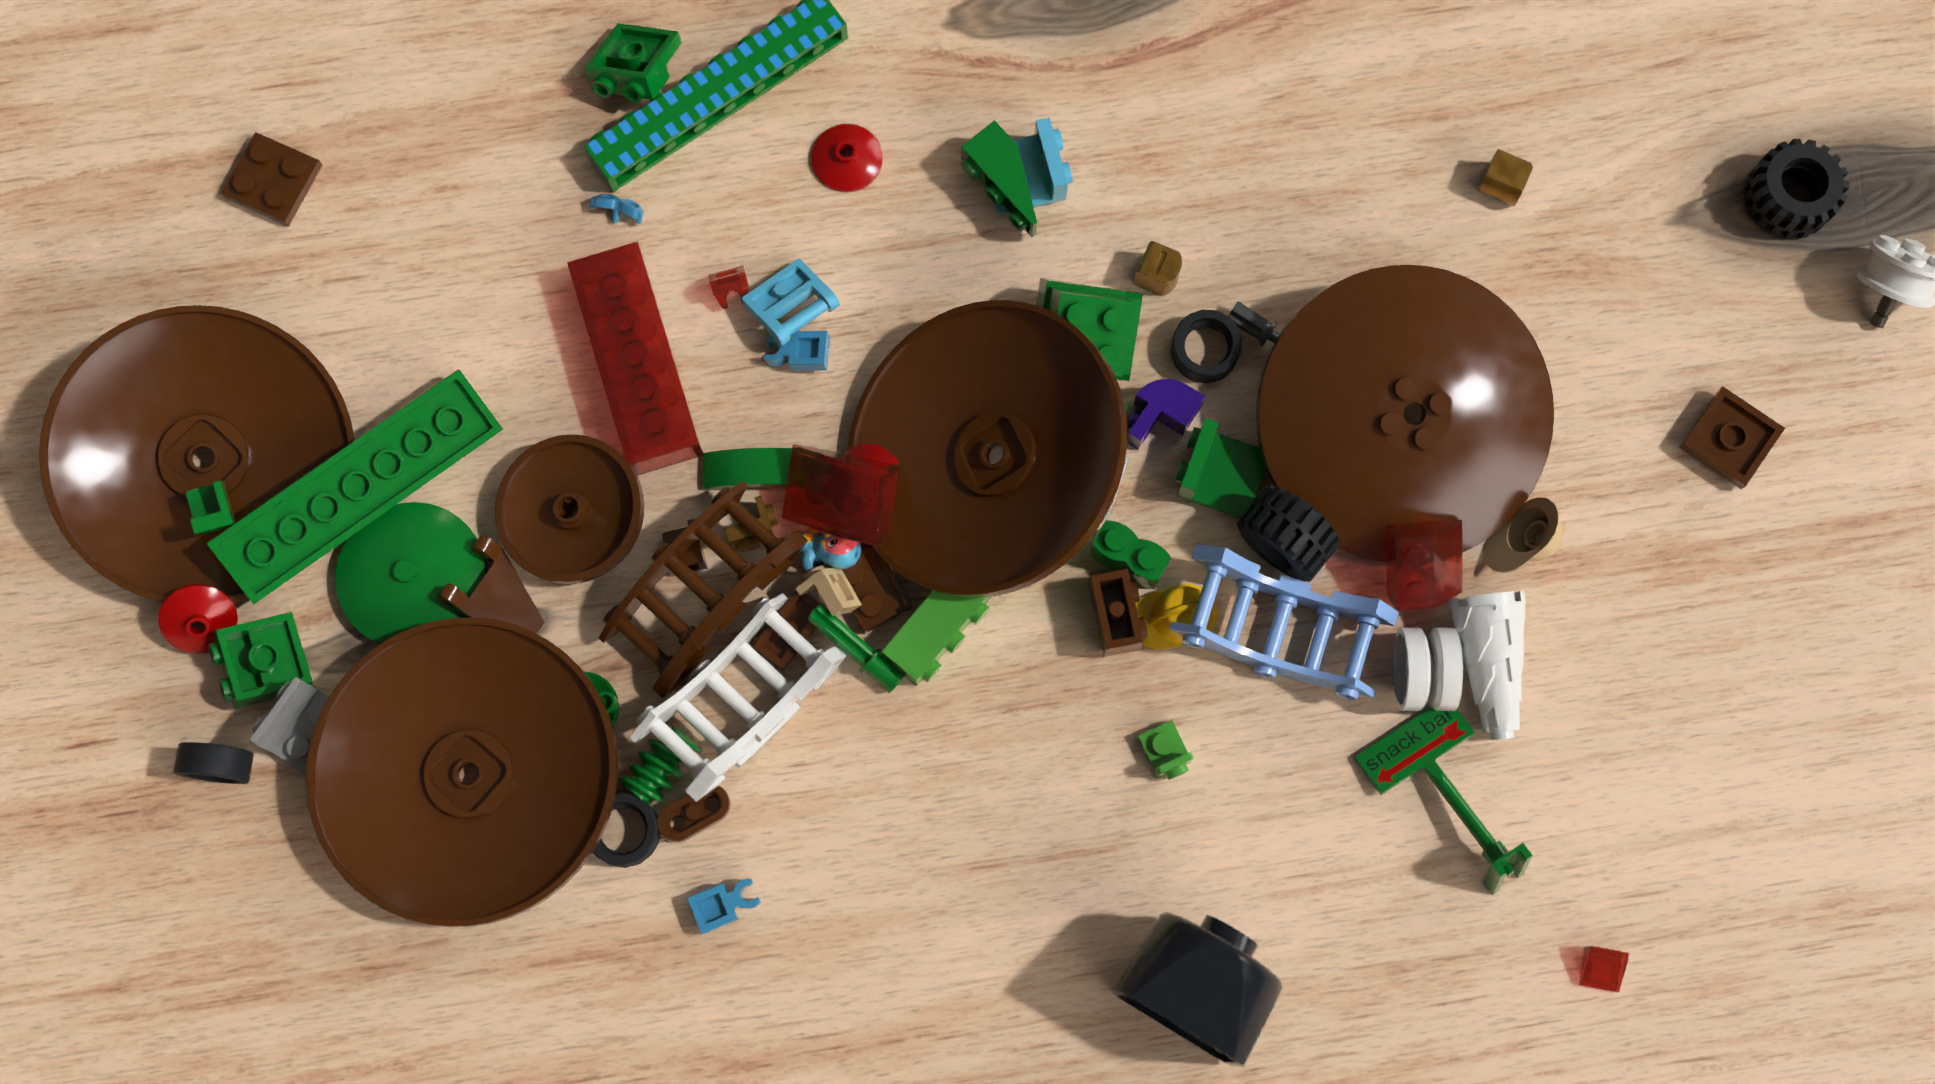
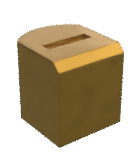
[1477,149,1533,206]
[1133,241,1182,296]

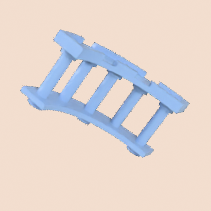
[1169,544,1399,700]

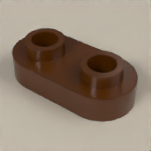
[657,786,731,843]

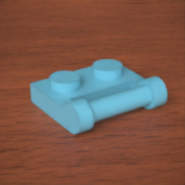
[741,258,840,347]

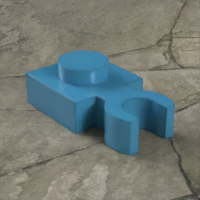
[764,331,830,371]
[687,879,761,935]

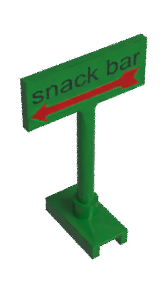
[1354,707,1533,895]

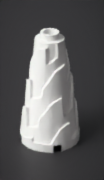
[1448,591,1526,740]

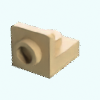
[795,565,862,616]

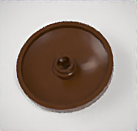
[495,435,645,584]

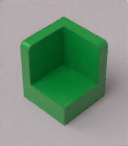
[186,480,236,535]

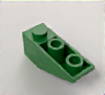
[960,120,1037,237]

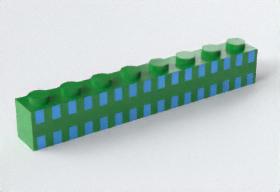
[584,0,848,193]

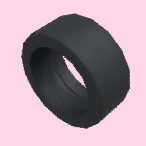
[1171,310,1242,383]
[173,742,254,784]
[593,792,660,868]

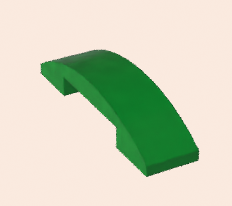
[702,448,844,491]

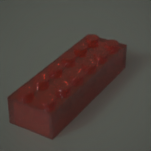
[567,241,703,476]

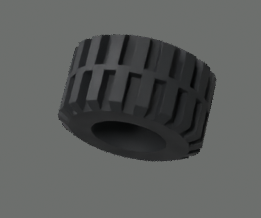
[1744,138,1849,240]
[1237,486,1340,582]

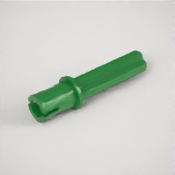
[808,604,905,693]

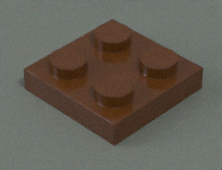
[221,132,323,227]
[1679,386,1785,489]

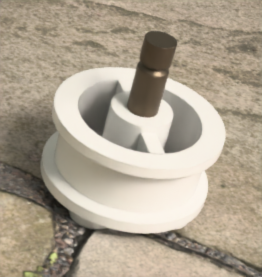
[1856,235,1935,328]

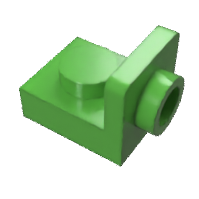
[1137,720,1194,780]

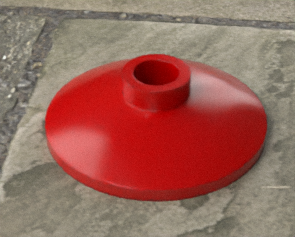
[811,124,883,192]
[158,584,238,654]

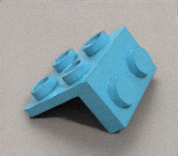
[993,117,1072,215]

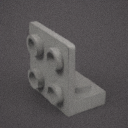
[249,677,329,775]

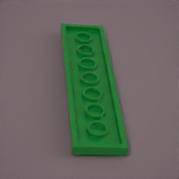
[207,369,503,605]

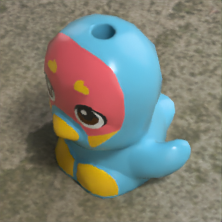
[799,527,861,571]

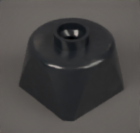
[1112,912,1282,1066]

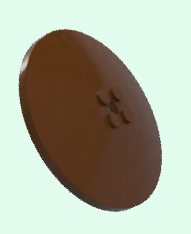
[1256,265,1554,564]
[847,300,1127,598]
[39,305,355,603]
[306,617,618,927]

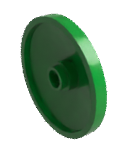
[335,502,488,644]

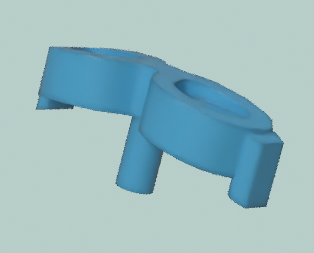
[589,194,644,224]

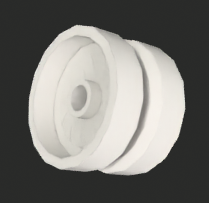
[1393,627,1463,711]

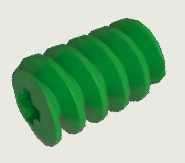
[619,724,702,809]

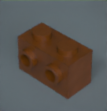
[1088,569,1148,657]

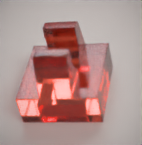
[708,266,749,309]

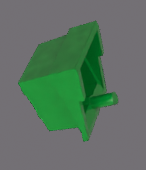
[1036,278,1143,381]

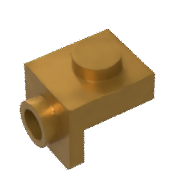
[724,495,778,552]

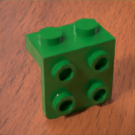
[1175,418,1266,519]

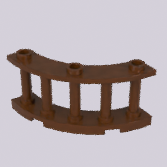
[598,481,808,699]

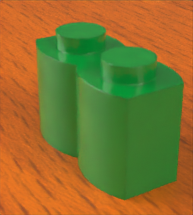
[1090,520,1171,589]

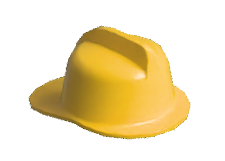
[1135,584,1218,650]

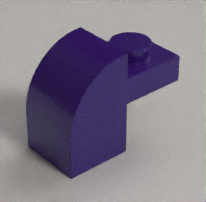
[1127,379,1206,450]

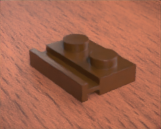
[828,544,912,634]

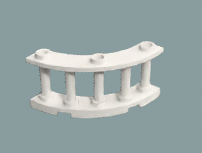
[630,593,847,802]

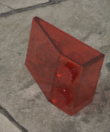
[782,444,901,546]

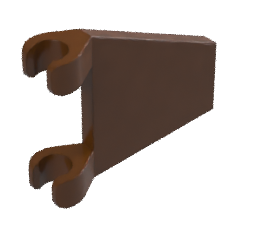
[438,535,545,634]

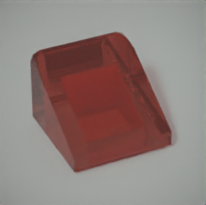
[1579,946,1629,993]

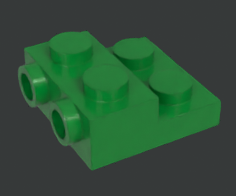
[584,23,682,103]
[209,612,313,709]

